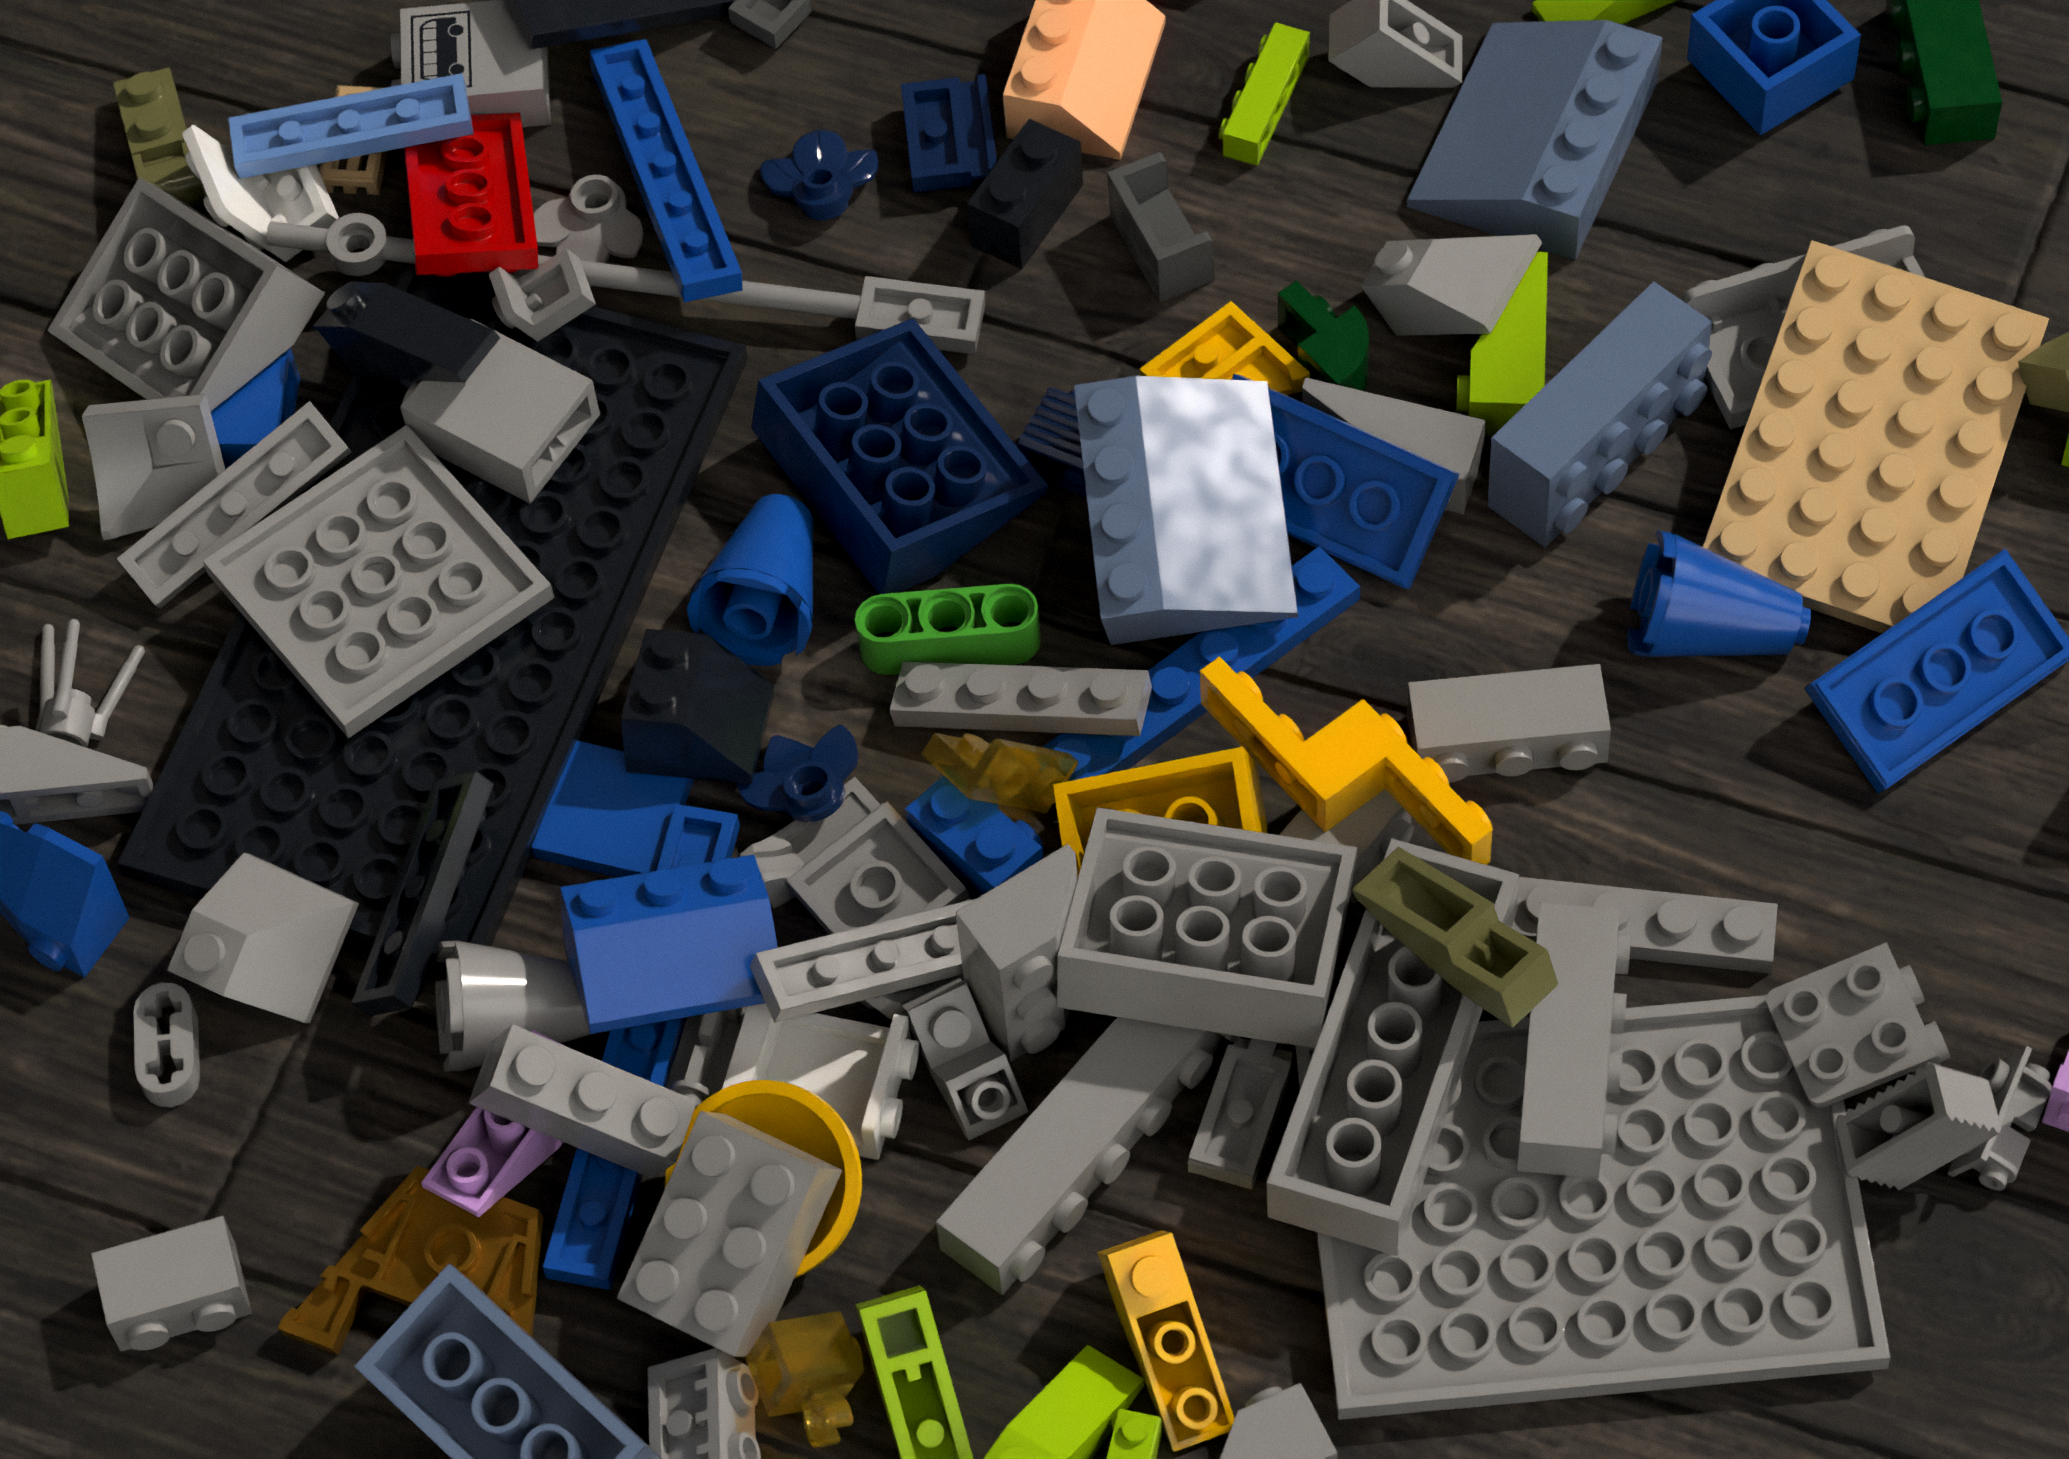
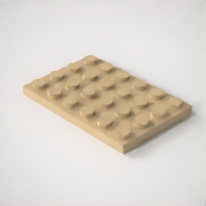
[1703,240,2049,633]

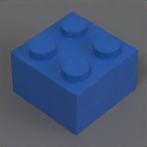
[1687,0,1861,136]

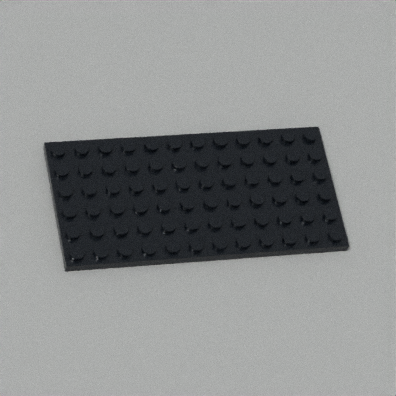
[118,263,748,967]

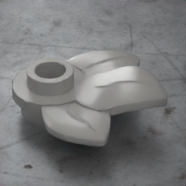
[534,175,644,263]

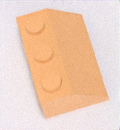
[1003,0,1166,160]

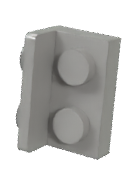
[648,1348,761,1459]

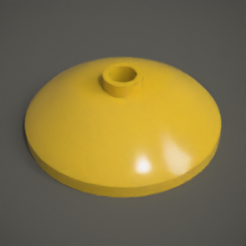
[665,1080,862,1278]

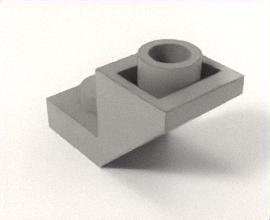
[901,977,1028,1141]

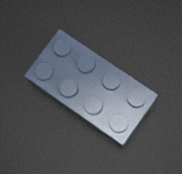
[1488,281,1712,548]
[354,1263,662,1459]

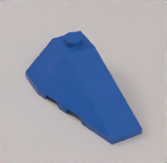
[0,811,130,978]

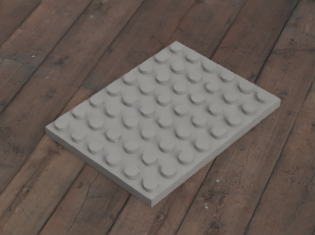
[1294,995,1890,1420]

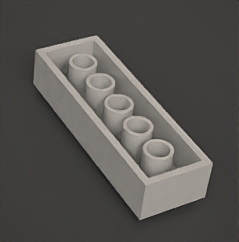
[1267,838,1519,1256]

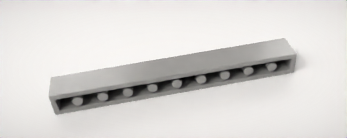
[936,790,1414,1296]

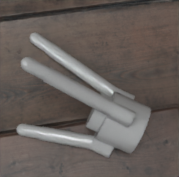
[35,619,145,748]

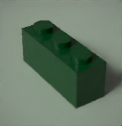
[1886,0,2002,146]

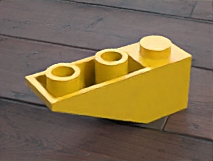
[1097,1230,1235,1452]

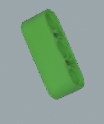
[855,584,1041,675]

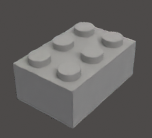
[617,1111,842,1357]

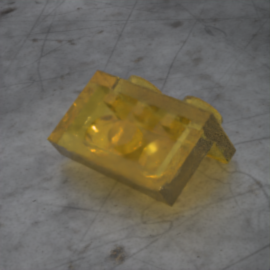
[921,733,1078,813]

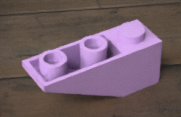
[421,1030,564,1217]

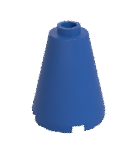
[687,494,813,666]
[1627,530,1811,657]

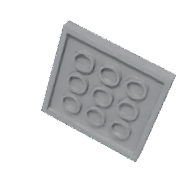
[202,425,554,738]

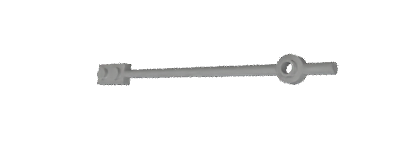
[266,213,985,355]

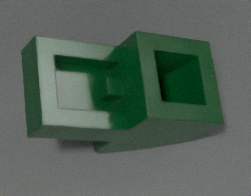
[1278,280,1369,391]

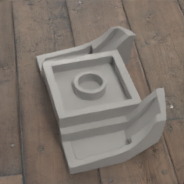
[740,777,972,1020]

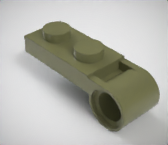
[113,67,206,208]

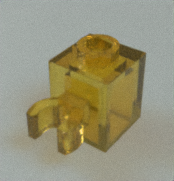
[745,1311,865,1448]

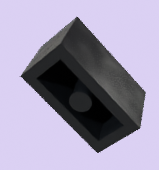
[967,119,1083,269]

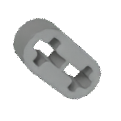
[133,982,200,1107]

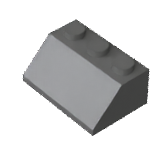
[955,844,1078,1062]

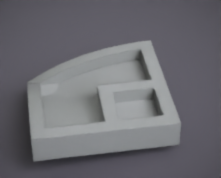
[82,394,226,540]

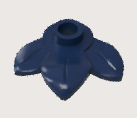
[760,130,879,220]
[736,725,859,822]

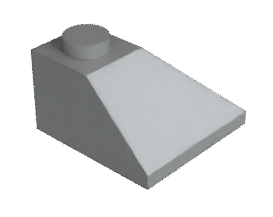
[1361,234,1542,336]
[168,853,359,1023]

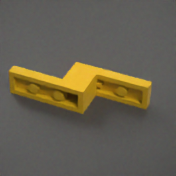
[1200,656,1493,865]

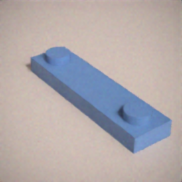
[228,73,474,179]

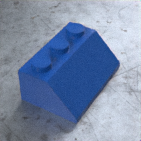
[560,855,778,1034]

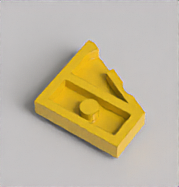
[1139,301,1310,395]

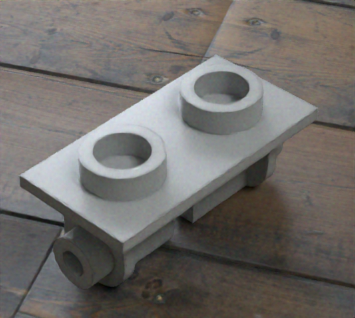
[666,1007,747,1110]
[1947,1046,2052,1191]

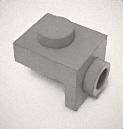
[489,248,596,342]

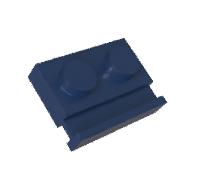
[901,74,997,192]

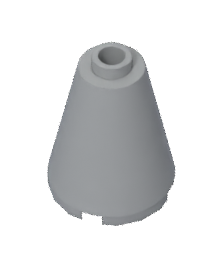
[435,940,595,1072]

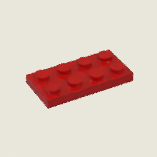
[404,112,539,276]

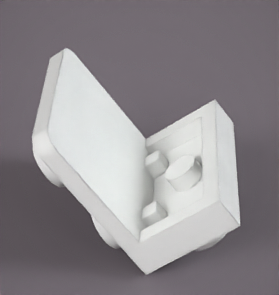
[182,125,339,262]

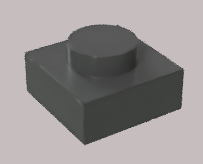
[728,0,812,49]

